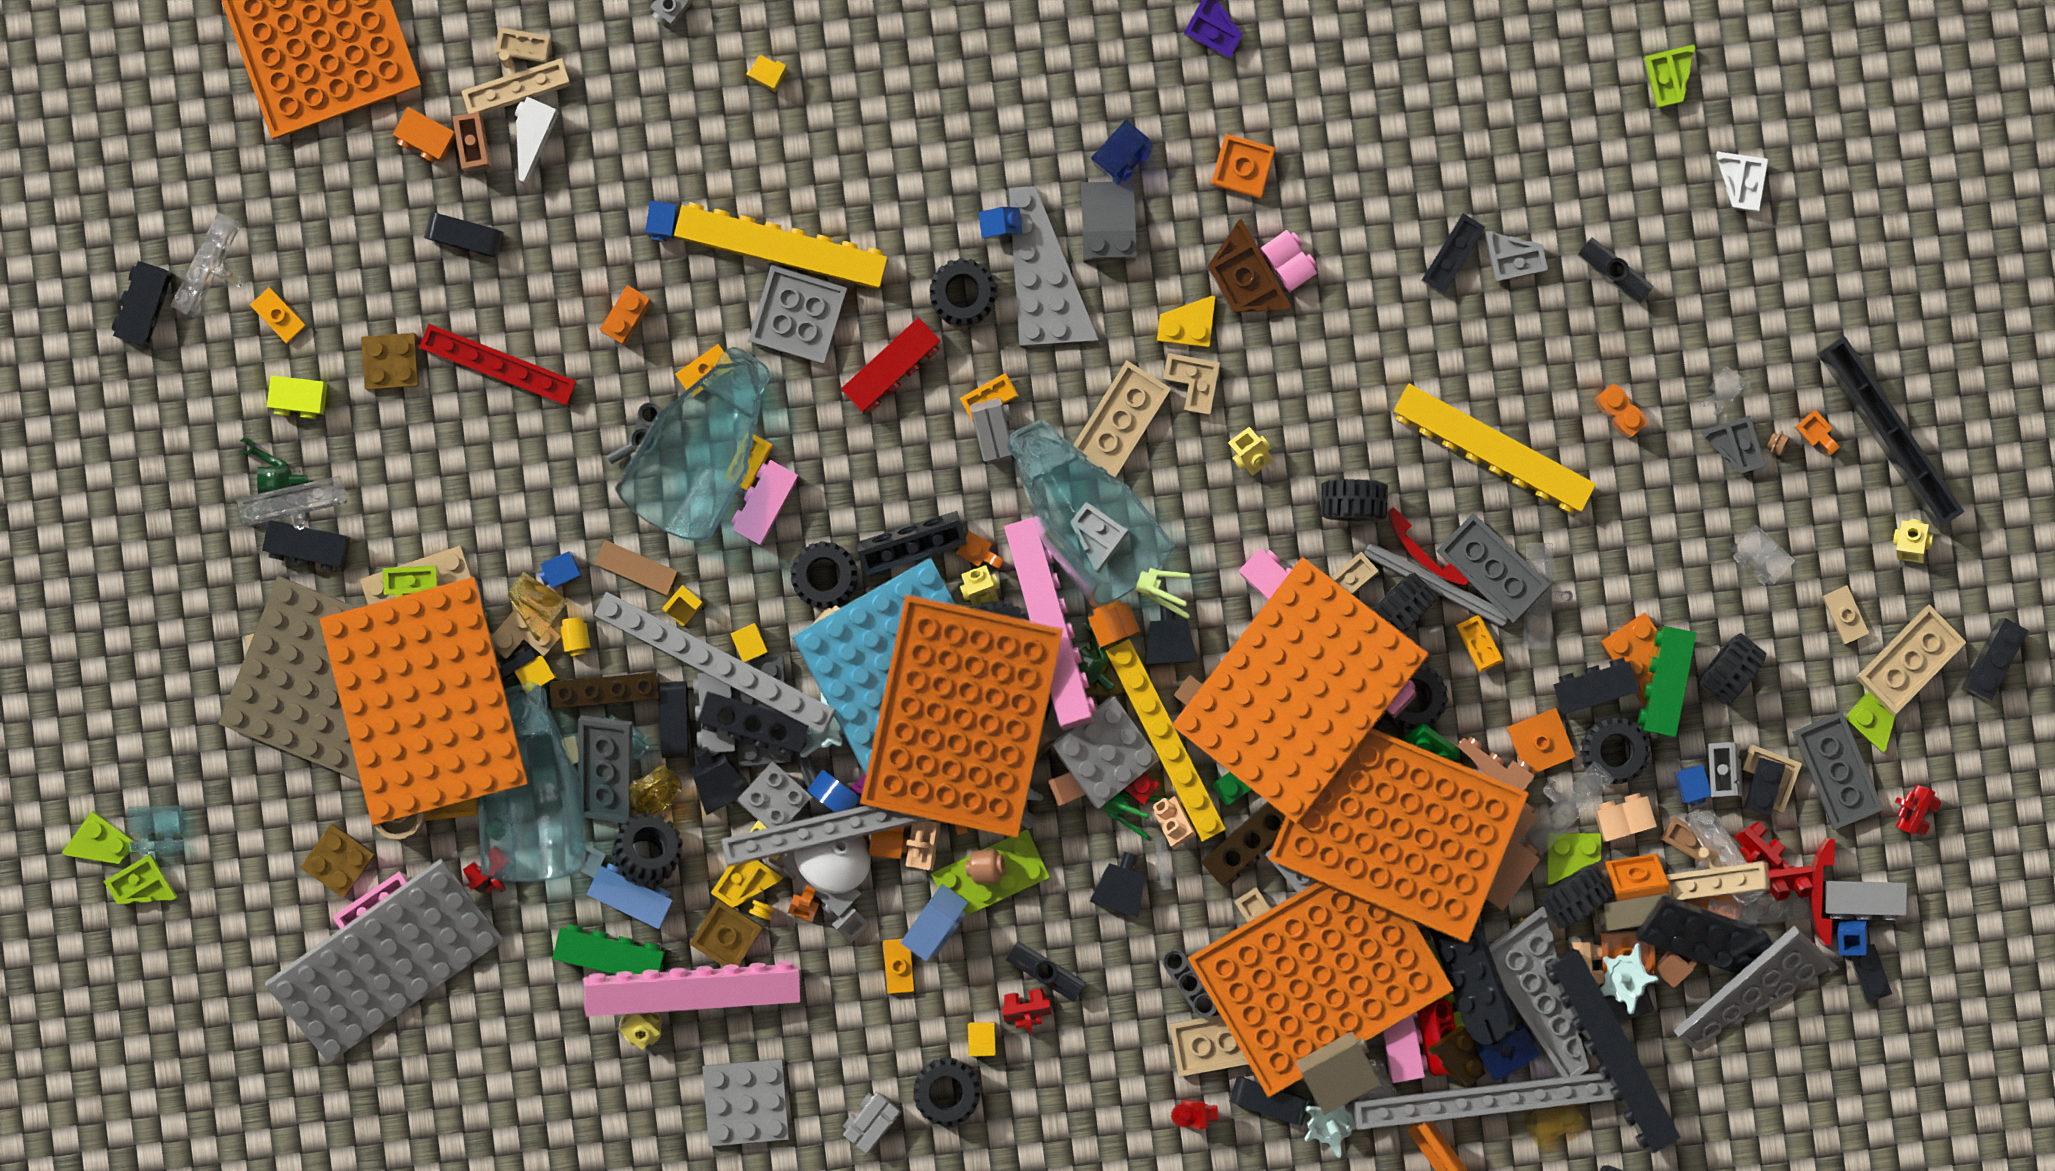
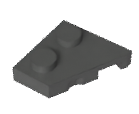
[1701,416,1766,474]

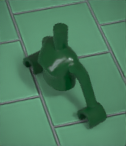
[240,438,308,523]
[1078,615,1115,692]

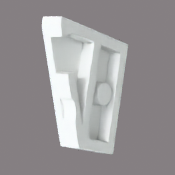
[1716,152,1768,212]

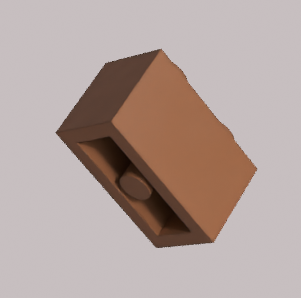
[452,112,492,173]

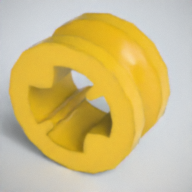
[749,900,775,920]

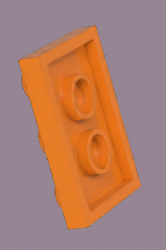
[1600,612,1689,708]

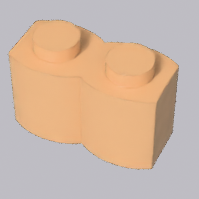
[1594,793,1657,842]

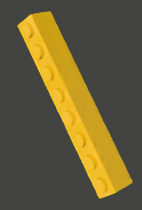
[674,202,888,290]
[1392,384,1596,515]
[1106,639,1226,841]

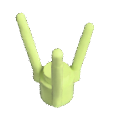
[1135,568,1190,619]

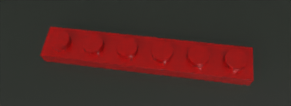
[419,323,577,406]

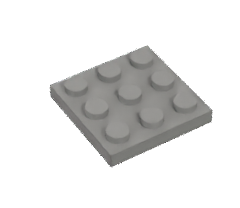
[748,265,847,364]
[1050,696,1160,809]
[702,1059,789,1146]

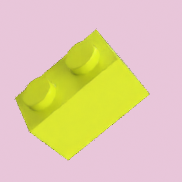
[267,376,328,419]

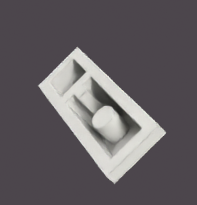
[515,97,559,185]

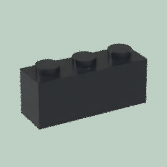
[112,261,173,348]
[262,520,351,572]
[1961,618,2029,701]
[1553,657,1641,715]

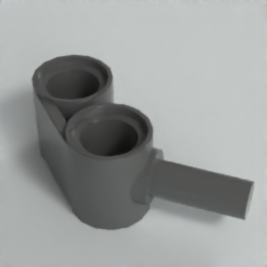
[606,402,664,465]

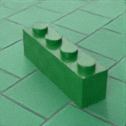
[1638,626,1697,737]
[552,923,666,975]

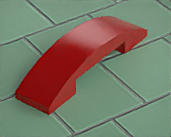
[1387,507,1469,586]
[1807,838,1835,946]

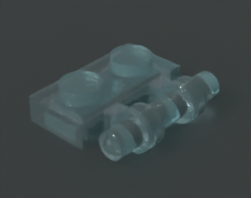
[128,805,184,855]

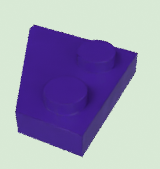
[1183,0,1242,59]

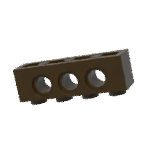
[550,672,660,709]
[1200,801,1286,886]

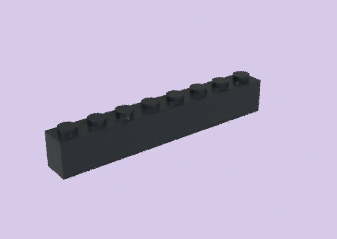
[1817,336,1964,528]
[1546,949,1681,1154]

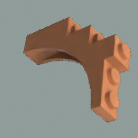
[1457,736,1540,911]

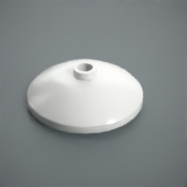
[794,836,871,893]

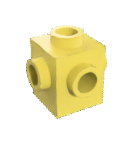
[1228,427,1273,476]
[1893,519,1933,563]
[960,565,1000,607]
[618,1012,662,1050]

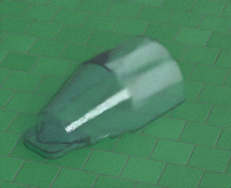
[615,347,770,542]
[1007,420,1175,607]
[478,682,587,882]

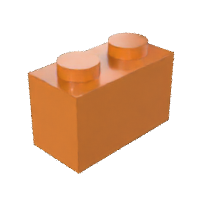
[393,107,456,163]
[599,285,652,347]

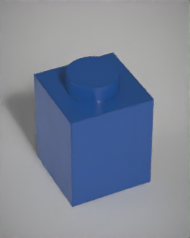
[645,201,678,242]
[979,207,1023,239]
[539,551,583,589]
[1673,765,1711,806]
[1838,920,1868,955]

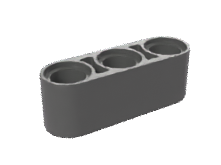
[1162,949,1217,1018]

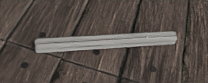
[1364,543,1508,626]

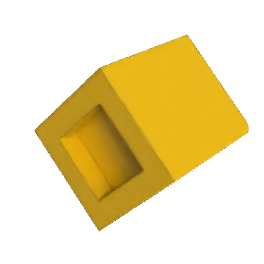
[746,55,788,93]
[662,585,704,626]
[731,623,769,662]
[514,656,557,694]
[968,1022,995,1056]

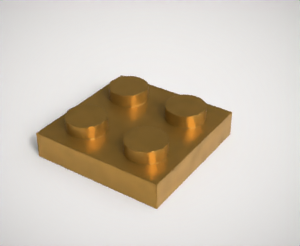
[361,333,419,390]
[300,824,375,898]
[689,899,763,966]

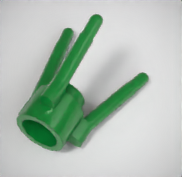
[1102,790,1170,840]

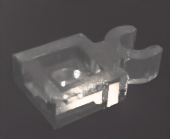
[1702,366,1747,415]

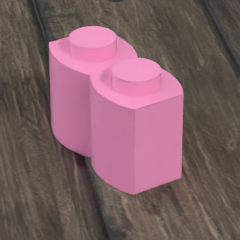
[1259,230,1318,293]

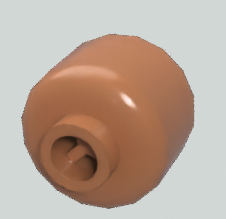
[965,849,1006,885]

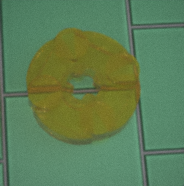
[630,765,682,814]

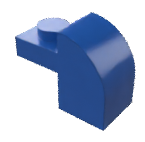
[807,769,867,813]

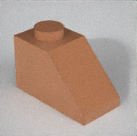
[1048,772,1086,806]
[1654,951,1698,988]

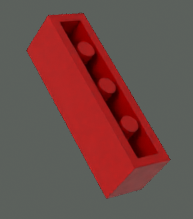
[841,317,941,414]

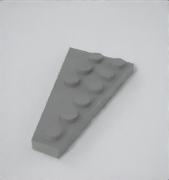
[1009,186,1099,346]
[1488,907,1589,1077]
[1674,926,1839,1049]

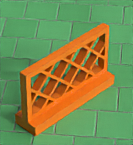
[1406,1121,1468,1171]

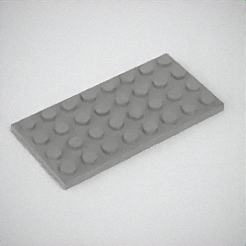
[265,859,503,1063]

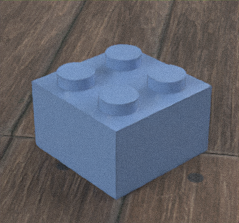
[900,884,968,961]

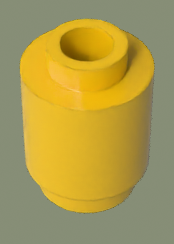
[560,617,591,656]

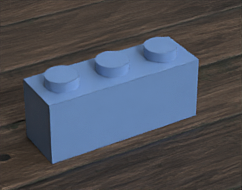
[586,863,674,929]

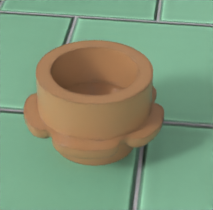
[1767,431,1790,456]

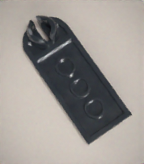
[1635,895,1773,974]
[1428,918,1515,1044]

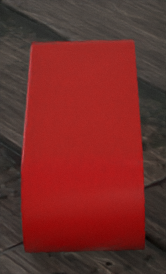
[1417,999,1456,1076]

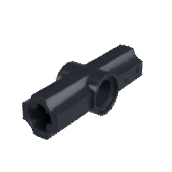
[1577,237,1654,305]
[1006,940,1086,1002]

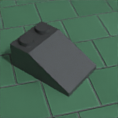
[1081,181,1137,262]

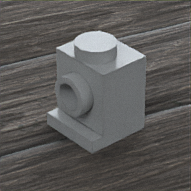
[650,0,692,27]

